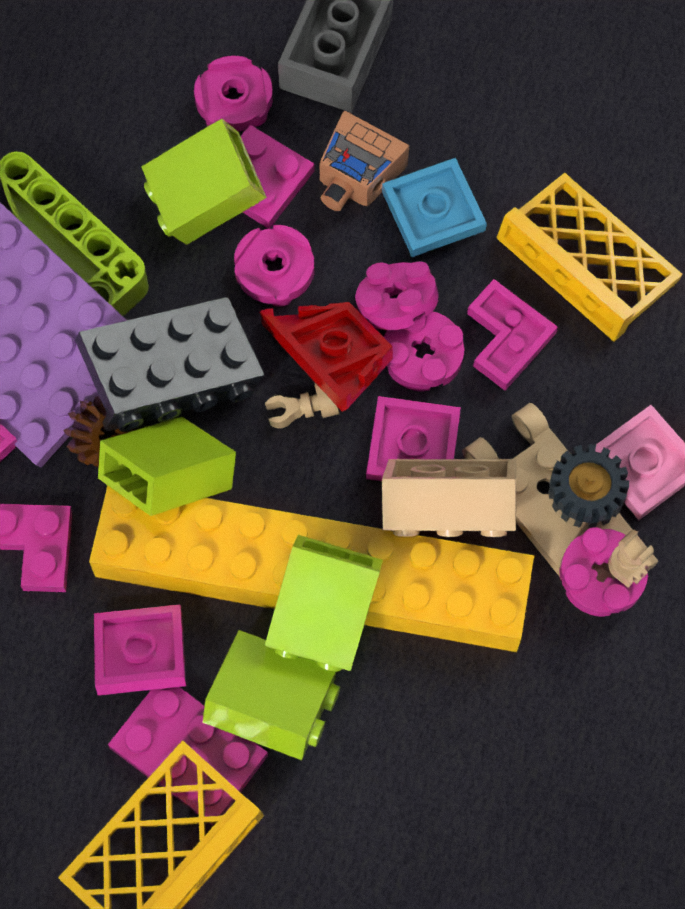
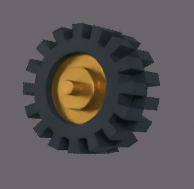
[548,444,629,528]

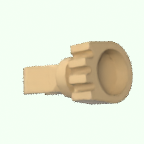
[265,383,339,428]
[608,530,654,588]

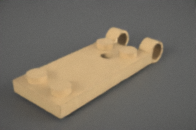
[462,403,658,582]

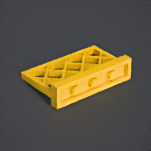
[497,173,682,341]
[58,740,264,909]

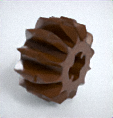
[63,395,136,468]

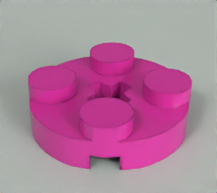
[194,56,273,131]
[234,225,314,307]
[355,261,439,330]
[384,312,464,391]
[559,527,648,617]

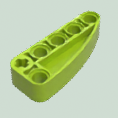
[0,151,149,316]

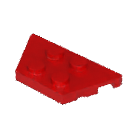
[260,302,393,412]

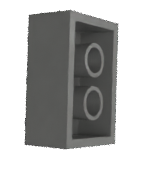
[278,0,393,113]

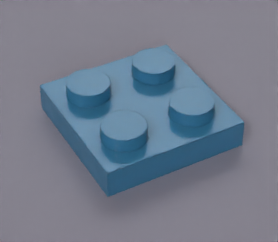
[382,158,487,257]

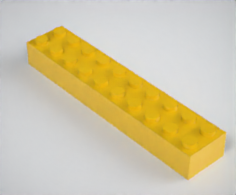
[89,486,534,652]

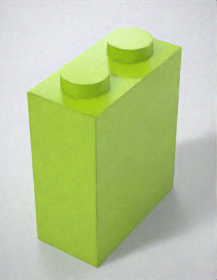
[141,118,267,245]
[98,417,236,516]
[265,535,383,671]
[202,630,340,760]

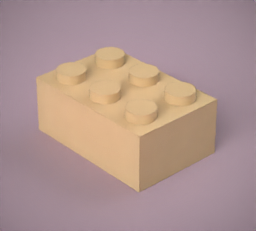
[382,459,516,537]

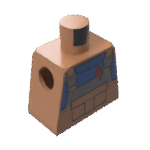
[320,111,409,211]

